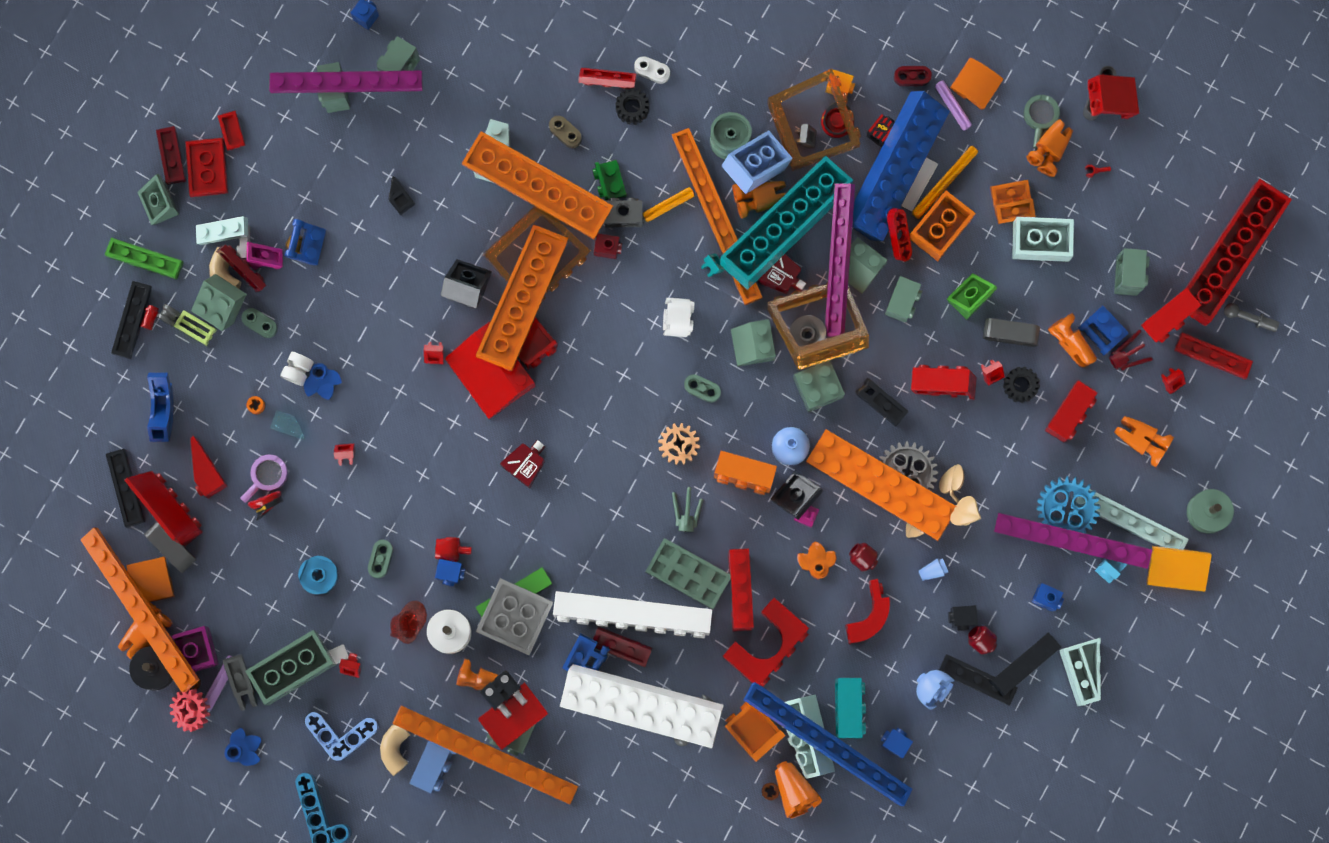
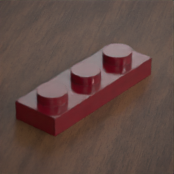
[156,126,186,185]
[216,244,266,292]
[593,626,653,667]

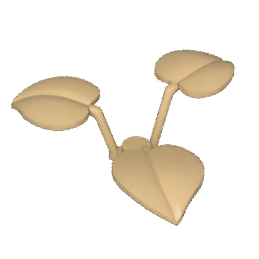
[906,464,981,538]

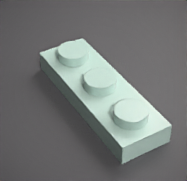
[196,216,248,245]

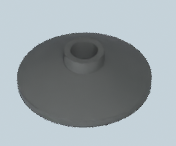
[789,315,827,353]

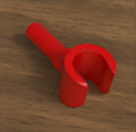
[1085,165,1111,178]

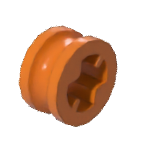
[246,396,265,415]

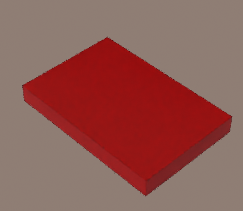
[185,138,228,197]
[478,682,549,751]

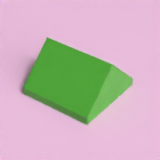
[947,273,997,320]

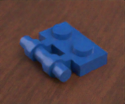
[562,633,610,671]

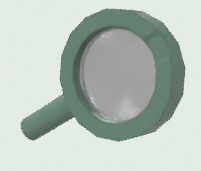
[1023,95,1060,149]

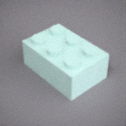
[1012,217,1074,262]

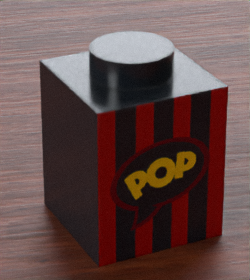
[866,114,895,147]

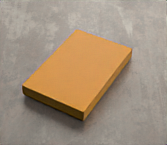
[1146,546,1212,592]

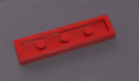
[1174,332,1253,379]

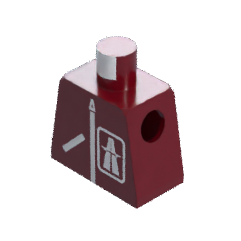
[759,254,807,294]
[500,440,545,489]

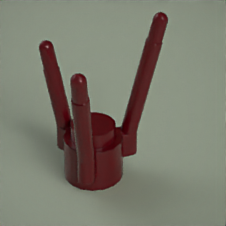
[1109,330,1153,371]

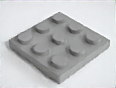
[476,578,553,655]

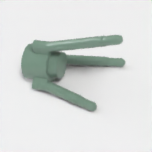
[672,487,703,532]

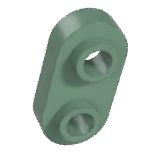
[242,308,278,338]
[684,374,721,403]
[368,540,393,578]

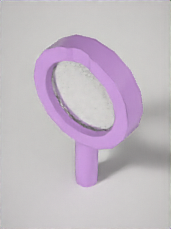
[240,454,288,503]

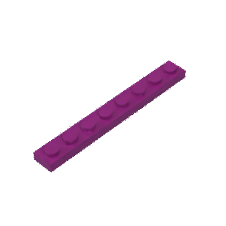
[269,71,423,93]
[825,184,855,337]
[994,513,1152,569]

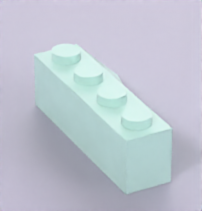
[782,694,835,779]

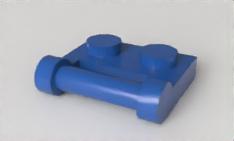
[285,219,326,266]
[1078,306,1129,356]

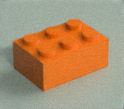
[910,190,976,261]
[714,451,777,495]

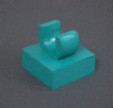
[701,253,725,277]

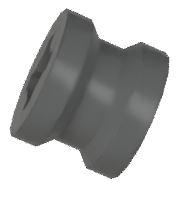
[156,304,181,327]

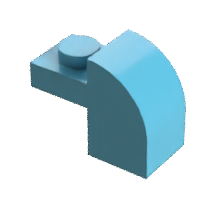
[1095,558,1127,584]

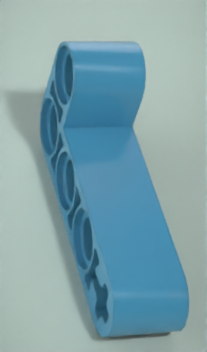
[295,773,351,843]

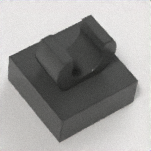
[794,124,817,148]

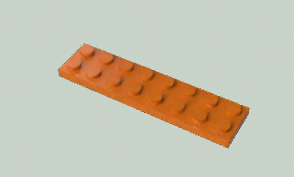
[462,131,613,239]
[476,225,569,371]
[806,429,957,541]

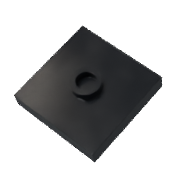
[771,470,823,520]

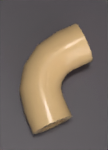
[209,247,241,289]
[380,724,410,776]

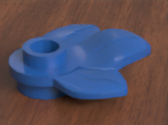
[304,363,342,400]
[224,728,261,766]

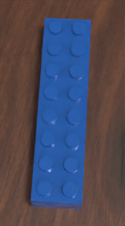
[852,91,950,241]

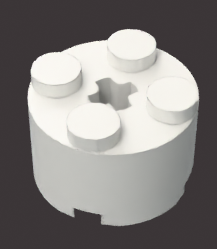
[663,298,694,337]

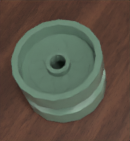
[710,112,752,160]

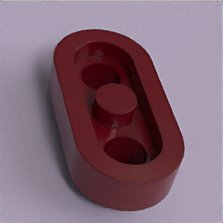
[894,66,932,86]

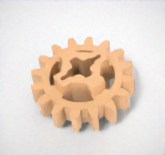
[658,423,700,465]

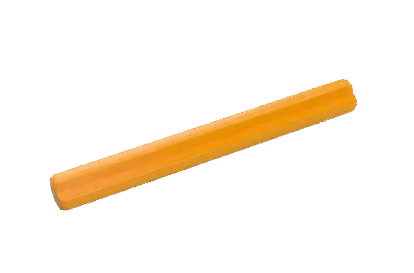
[912,146,978,219]

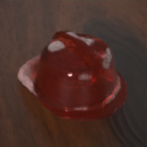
[390,600,427,644]

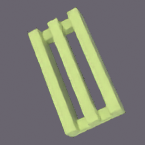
[174,310,217,346]

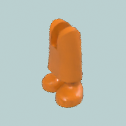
[1026,119,1073,177]
[732,181,786,219]
[1048,313,1097,368]
[1114,416,1174,468]
[118,601,173,659]
[456,659,498,690]

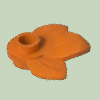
[797,542,836,579]

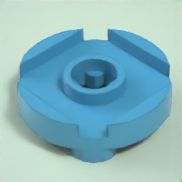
[298,556,338,595]

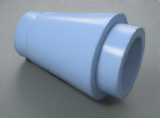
[918,558,949,581]

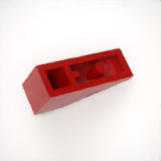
[190,436,228,499]

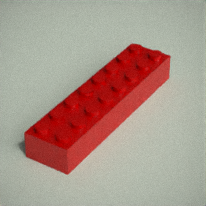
[1185,179,1292,327]

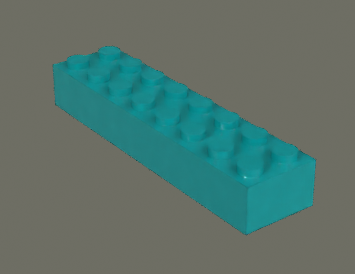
[720,156,853,290]

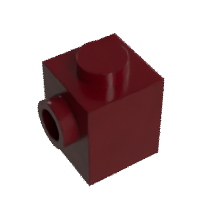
[594,233,623,260]

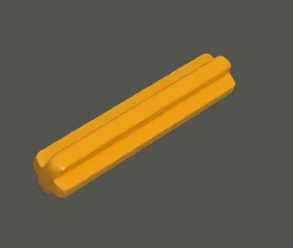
[643,187,694,222]

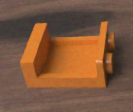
[724,702,786,762]

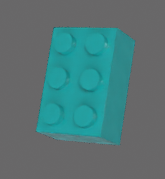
[835,678,866,739]

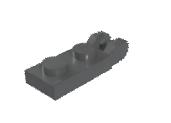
[223,654,258,711]

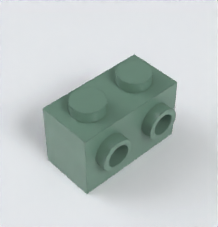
[884,276,922,323]

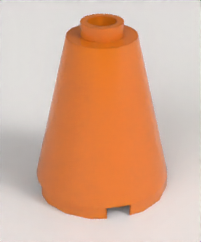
[775,761,823,819]

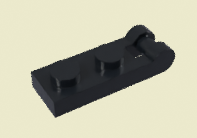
[855,378,909,427]

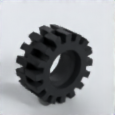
[615,88,649,125]
[1003,367,1040,403]

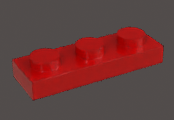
[578,68,636,89]

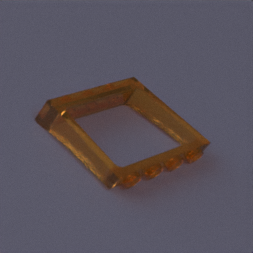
[767,68,861,172]
[482,206,590,302]
[767,282,869,370]

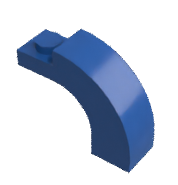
[147,373,174,442]

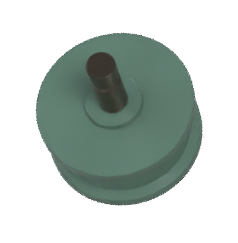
[1187,489,1234,534]

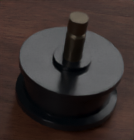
[129,646,173,691]

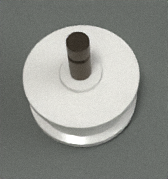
[427,610,471,654]

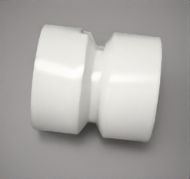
[280,352,314,386]

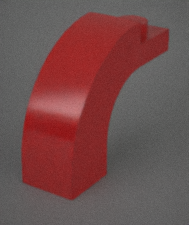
[845,579,890,644]

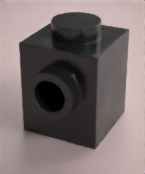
[948,605,978,631]

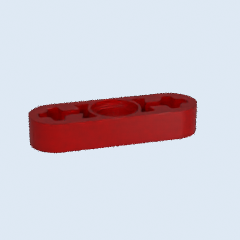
[887,208,912,262]

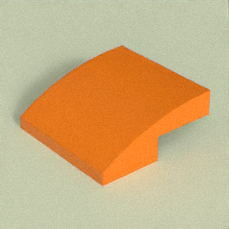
[950,58,1003,110]
[990,180,1036,224]
[126,557,175,602]

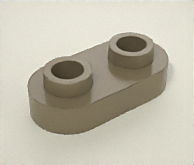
[549,116,582,148]

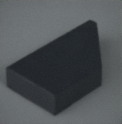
[388,176,415,215]

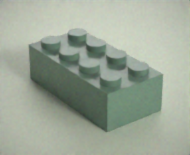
[245,630,336,706]

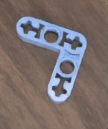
[305,712,379,761]

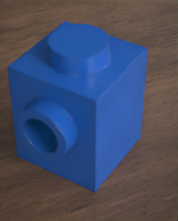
[350,0,379,30]
[435,559,466,587]
[1031,583,1064,612]
[881,728,913,759]

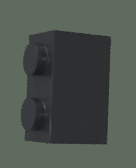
[441,259,492,308]

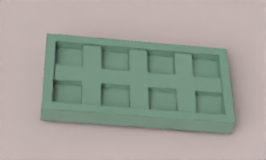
[645,538,731,610]

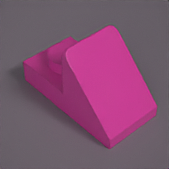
[247,242,283,270]

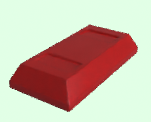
[218,110,246,151]

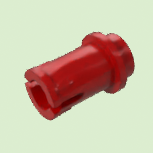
[140,305,159,330]

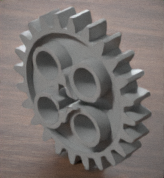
[879,441,938,490]

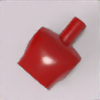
[435,537,472,562]

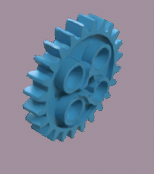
[1037,476,1101,533]

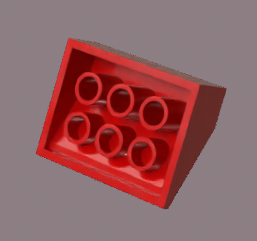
[445,322,536,419]
[124,471,203,546]

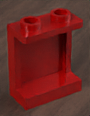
[1088,74,1139,119]
[518,317,558,370]

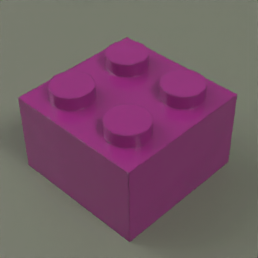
[171,626,219,672]

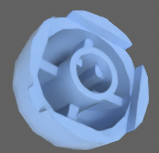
[772,427,810,465]
[916,670,954,710]

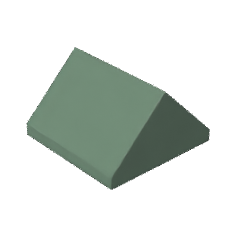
[138,174,179,225]

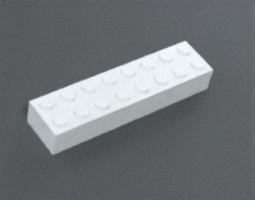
[553,591,712,639]
[560,664,724,748]

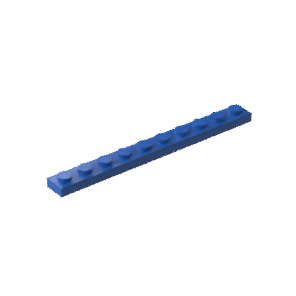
[743,682,912,806]

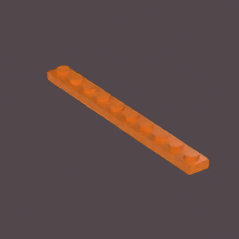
[672,128,762,305]
[81,527,200,692]
[392,705,578,804]

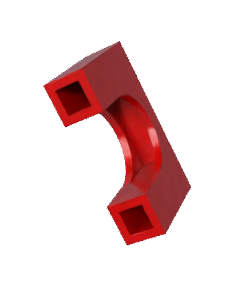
[728,548,754,632]
[722,598,809,687]

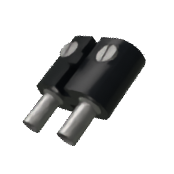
[480,670,527,719]

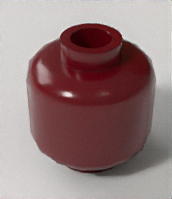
[849,543,878,571]
[968,626,997,654]

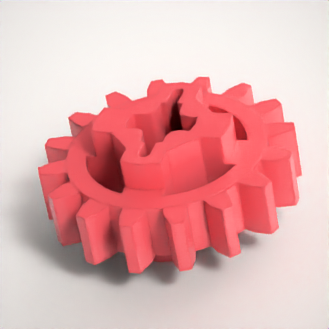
[170,689,210,732]

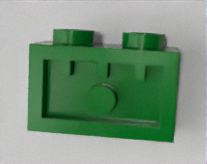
[592,160,627,201]

